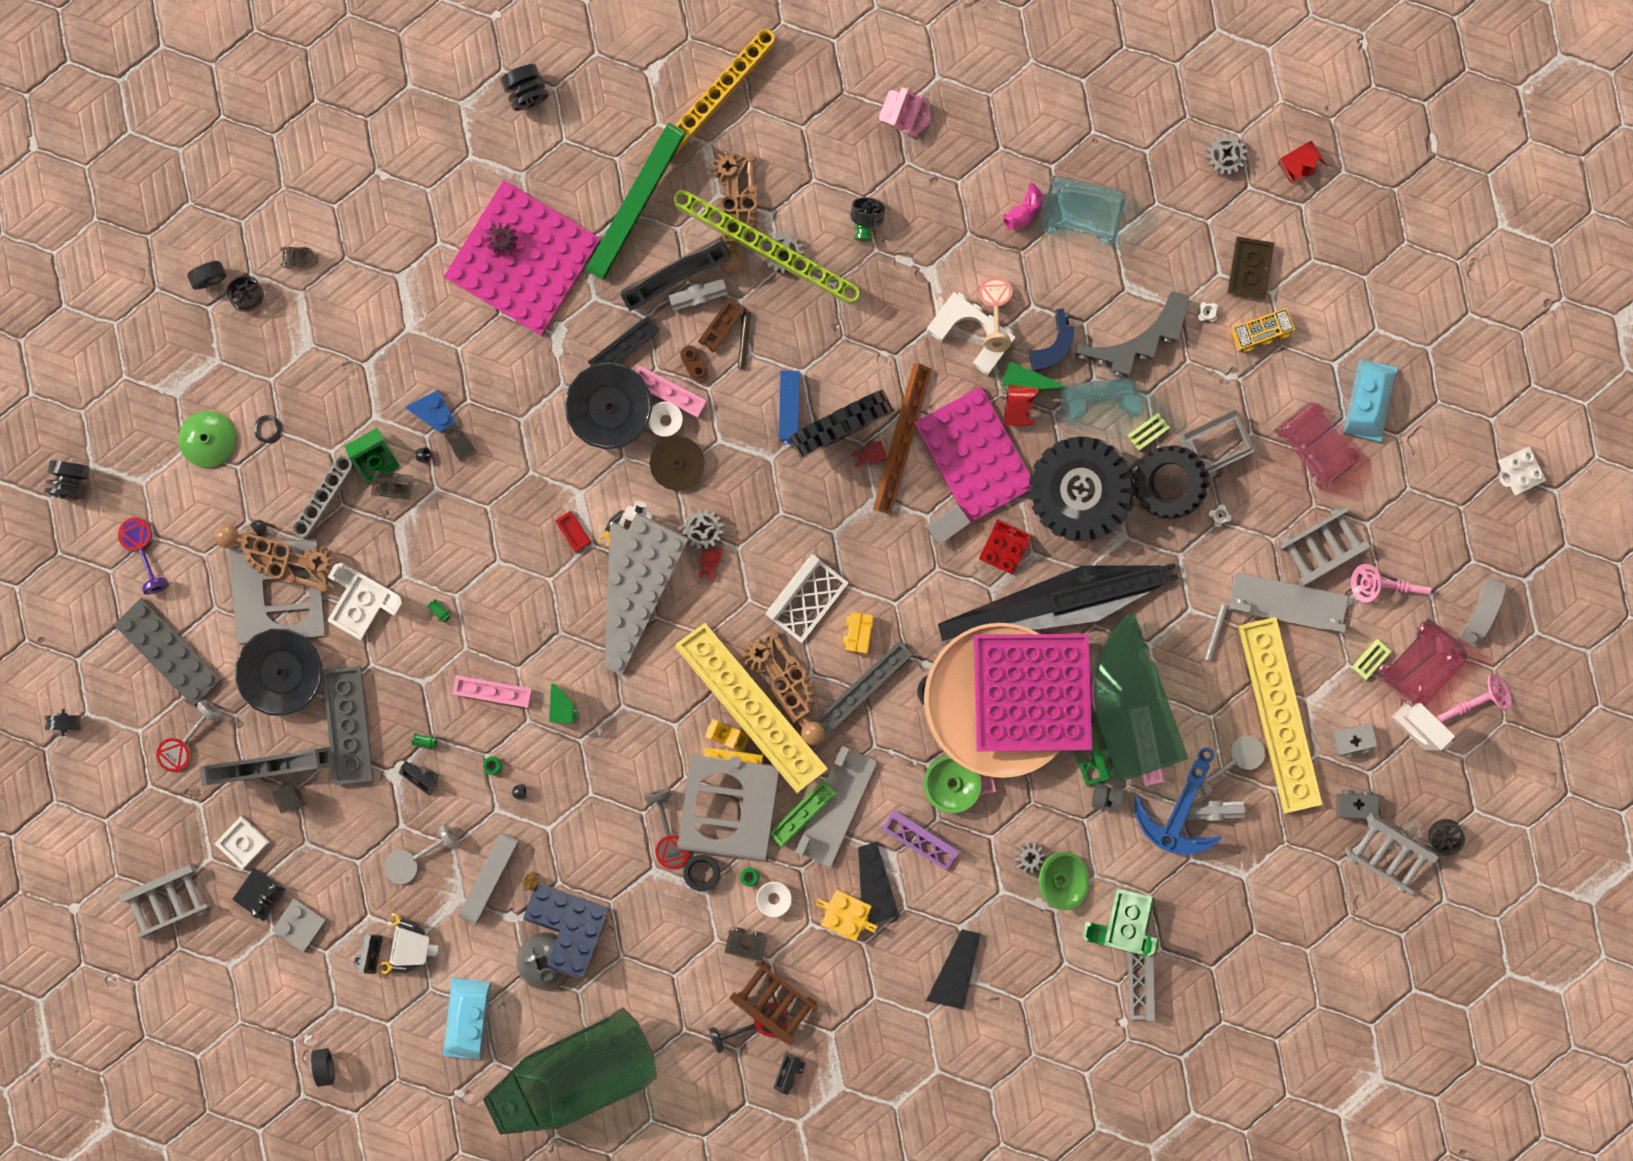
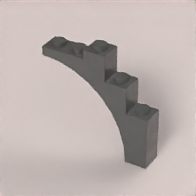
[1075,291,1190,379]
[199,747,333,786]

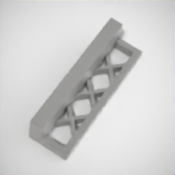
[1128,951,1155,1021]

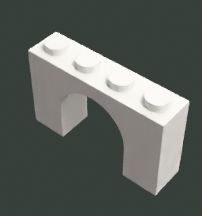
[926,292,1015,376]
[1391,703,1455,750]

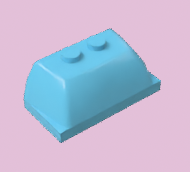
[1342,359,1398,442]
[443,978,491,1060]

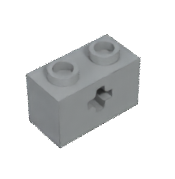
[1331,723,1377,758]

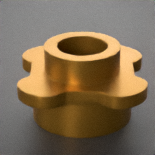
[523,871,539,891]

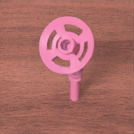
[1351,564,1431,602]
[1437,673,1512,722]

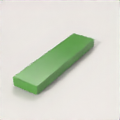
[769,780,837,847]

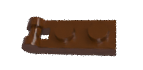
[698,299,744,353]

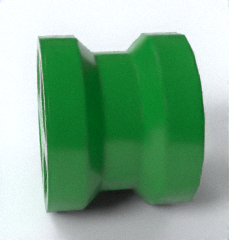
[854,224,873,242]

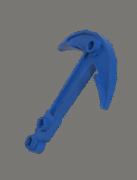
[1134,747,1222,855]

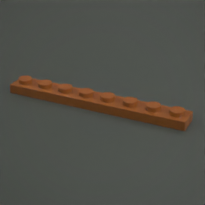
[873,363,931,515]

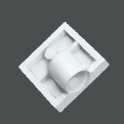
[1498,446,1546,495]

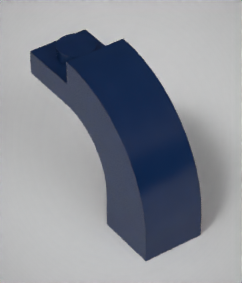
[1029,308,1074,372]

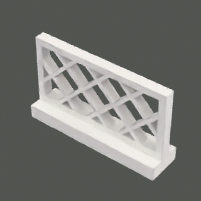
[765,554,849,643]

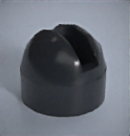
[415,447,431,463]
[250,520,267,536]
[512,784,527,800]

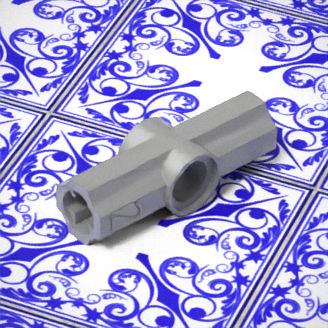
[668,279,728,312]
[1186,801,1245,820]

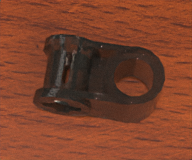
[280,247,318,268]
[445,425,477,463]

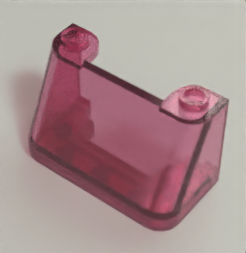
[1274,401,1359,491]
[1377,618,1468,707]

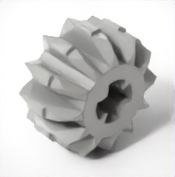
[1013,841,1046,874]

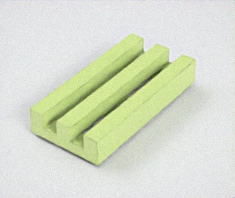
[1127,413,1170,451]
[1351,639,1392,680]

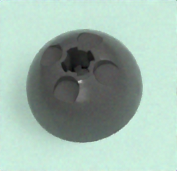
[516,932,570,990]

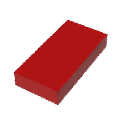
[555,510,592,553]

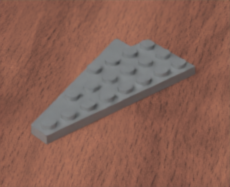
[604,513,689,676]

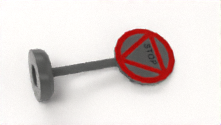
[644,789,690,869]

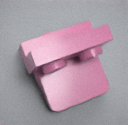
[879,87,931,137]

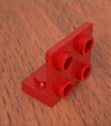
[979,519,1032,575]

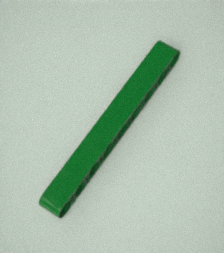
[586,122,686,280]

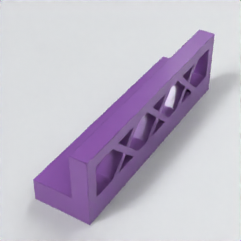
[882,810,959,871]

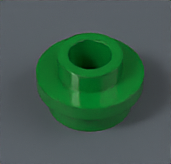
[483,756,502,776]
[740,867,760,887]

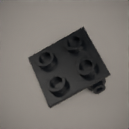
[232,868,286,922]

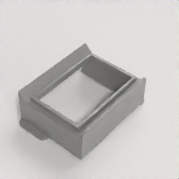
[1179,410,1255,473]

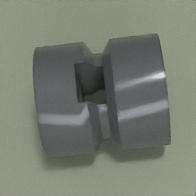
[1092,783,1123,812]

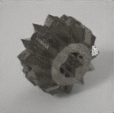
[485,223,518,256]

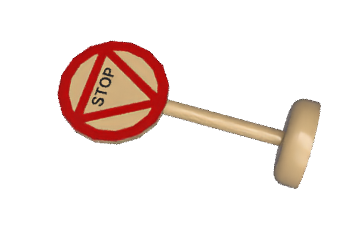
[978,278,1013,352]

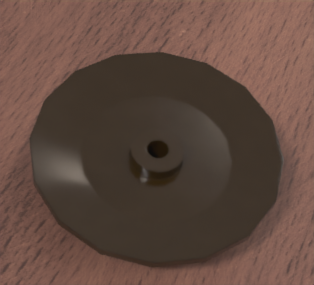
[649,435,705,491]

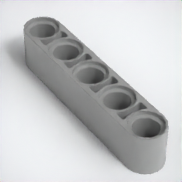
[293,456,355,538]
[458,832,519,925]

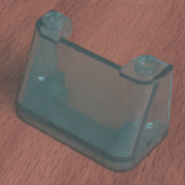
[1040,176,1126,245]
[1060,378,1144,424]

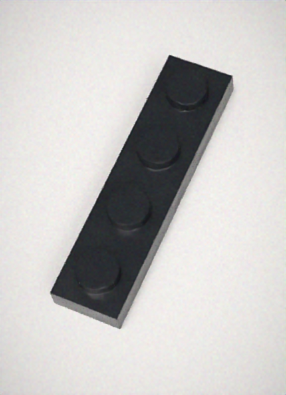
[588,315,660,366]

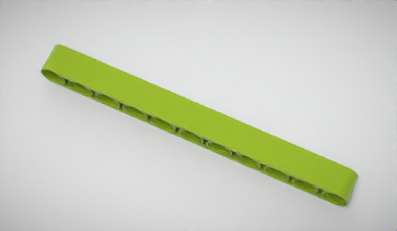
[674,190,859,304]

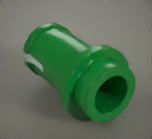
[427,599,452,623]
[411,733,437,750]

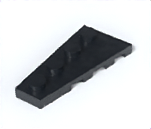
[858,841,899,924]
[926,929,980,1010]

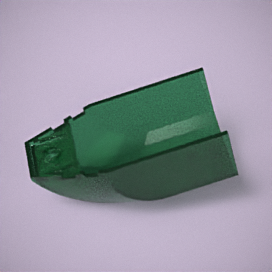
[1090,611,1188,782]
[483,1007,657,1135]

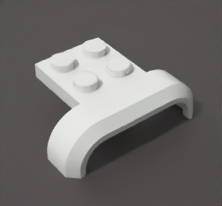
[328,563,402,640]

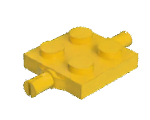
[816,890,878,942]

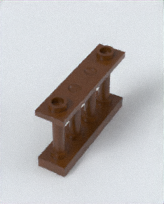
[728,961,819,1046]

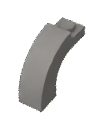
[1458,576,1506,647]

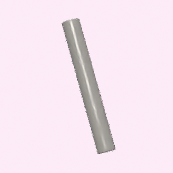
[1204,604,1228,661]

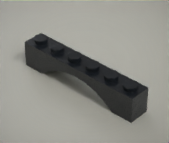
[620,236,731,312]

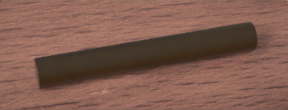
[737,312,751,370]

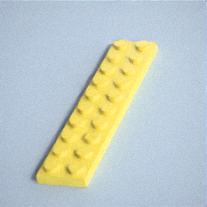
[1238,617,1322,813]
[675,623,827,793]

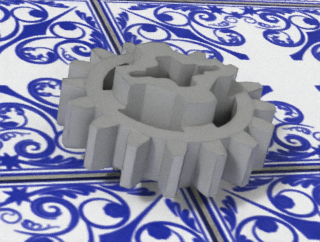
[1205,133,1247,176]
[764,232,804,274]
[682,509,724,550]

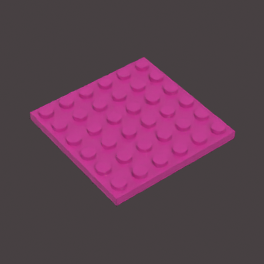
[444,180,601,336]
[973,634,1092,752]

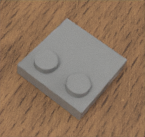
[272,898,326,952]

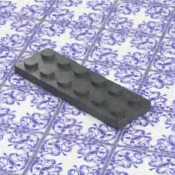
[114,598,223,707]
[322,666,374,785]

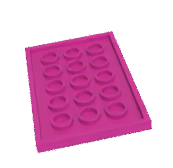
[914,386,1031,523]

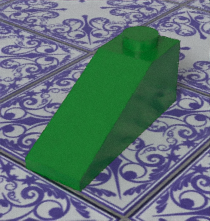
[1001,362,1063,391]

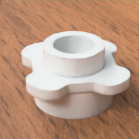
[1198,302,1218,322]
[1209,505,1231,527]

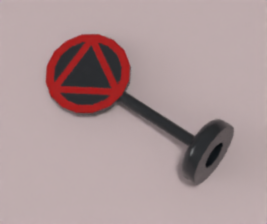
[708,1002,788,1054]

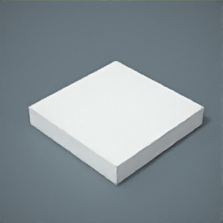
[215,816,270,870]

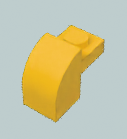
[705,719,750,752]

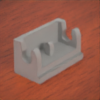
[925,504,970,545]

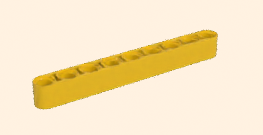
[672,29,775,159]

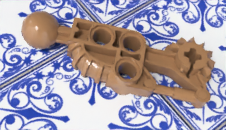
[711,152,757,274]
[215,524,336,592]
[742,630,825,746]

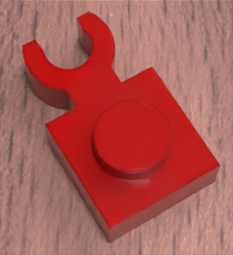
[852,441,887,467]
[699,546,722,581]

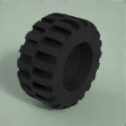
[1133,445,1210,519]

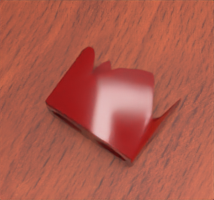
[1278,141,1327,185]
[1004,384,1038,426]

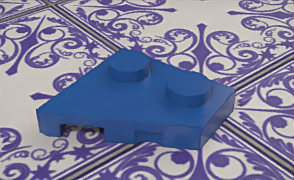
[406,390,457,433]

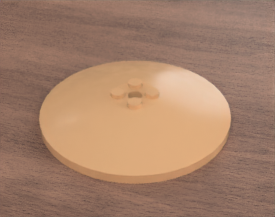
[924,623,1059,778]

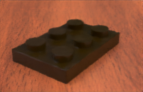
[1227,236,1274,300]

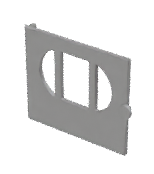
[229,539,325,643]
[677,754,779,861]

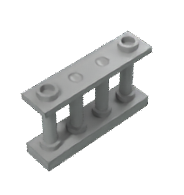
[1278,507,1370,586]
[1345,812,1439,895]
[118,864,212,940]

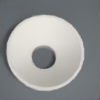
[648,402,683,437]
[756,882,791,917]

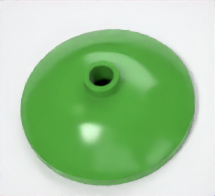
[179,411,237,468]
[924,756,982,813]
[1039,852,1089,910]

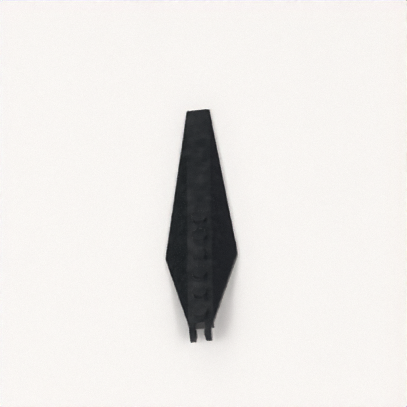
[938,563,1179,642]

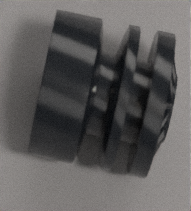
[500,64,549,111]
[44,460,90,500]

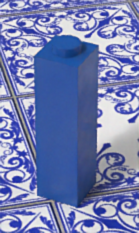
[779,370,800,445]

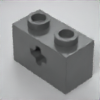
[1336,790,1379,818]

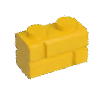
[842,612,874,654]

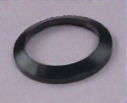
[253,415,282,443]

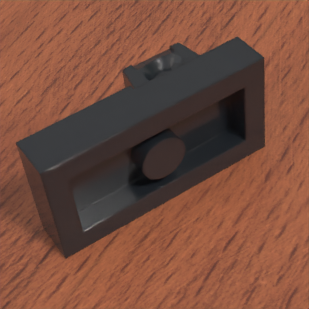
[398,761,439,796]
[354,934,383,974]
[773,1052,806,1095]

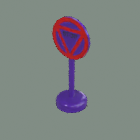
[118,517,169,595]

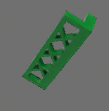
[1074,724,1110,786]

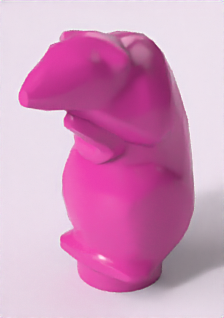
[1003,182,1043,230]

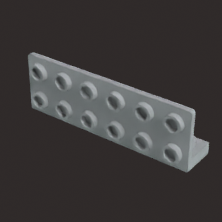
[1228,572,1348,633]
[795,746,877,867]

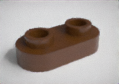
[680,345,709,382]

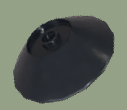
[564,362,652,450]
[235,628,322,716]

